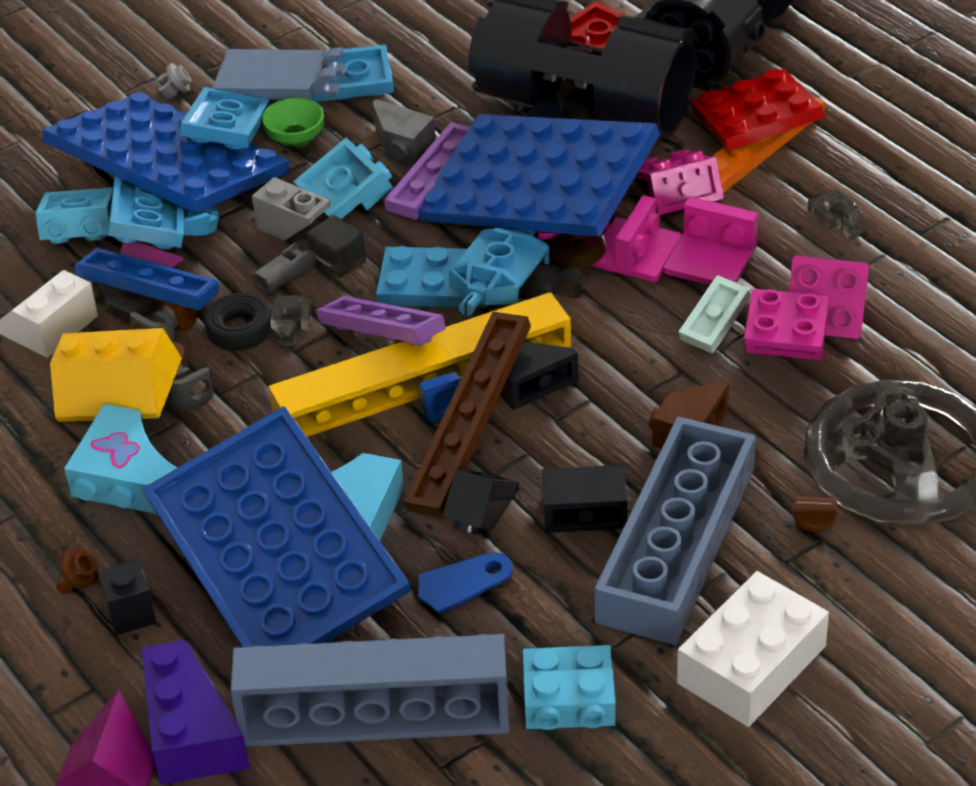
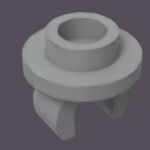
[157,63,192,99]

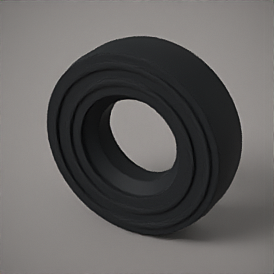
[204,293,272,350]

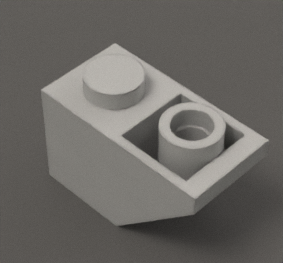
[252,177,331,241]

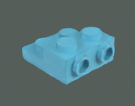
[293,137,393,225]
[35,187,113,244]
[523,645,615,730]

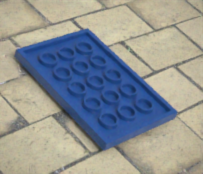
[42,93,290,213]
[418,114,660,237]
[142,406,411,647]

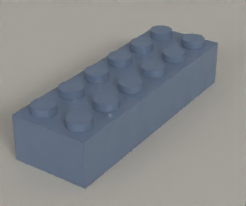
[594,416,756,646]
[231,634,509,747]

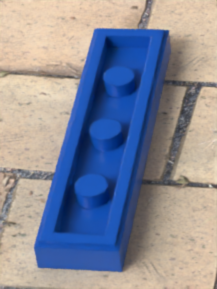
[75,247,219,310]

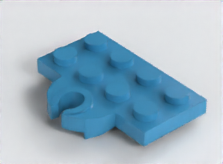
[108,176,219,249]

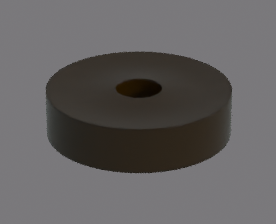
[549,233,607,272]

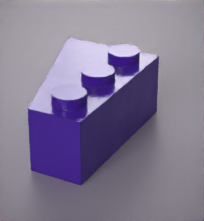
[142,640,250,785]

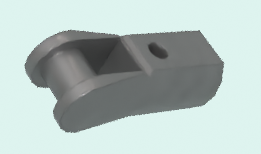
[253,242,316,296]

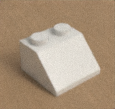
[0,270,98,358]

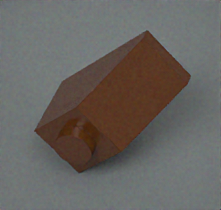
[649,380,729,449]

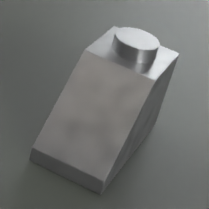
[372,99,436,166]

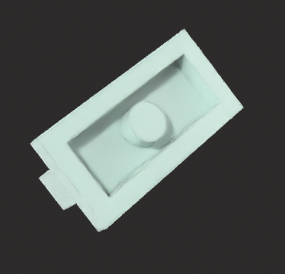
[679,275,750,354]

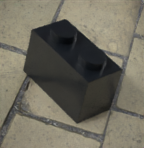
[542,465,627,533]

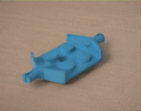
[449,227,549,316]

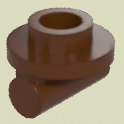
[794,496,837,532]
[56,547,98,594]

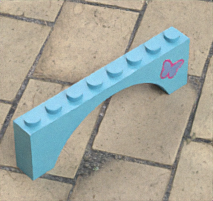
[64,404,404,541]

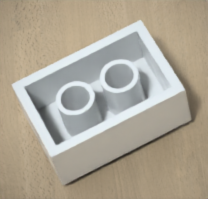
[677,571,829,727]

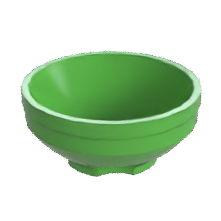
[262,97,324,148]

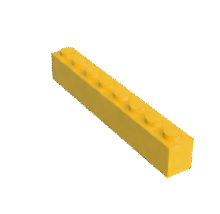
[268,292,571,437]

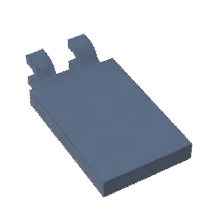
[213,48,346,100]

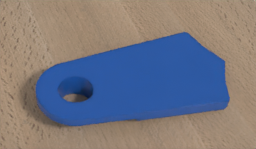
[418,553,513,615]

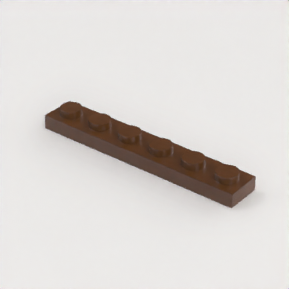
[403,312,531,517]

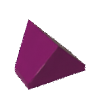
[56,689,156,786]

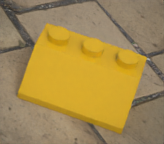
[50,328,182,422]

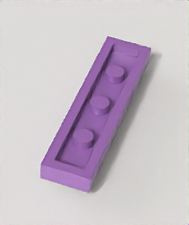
[384,122,470,220]
[316,296,446,346]

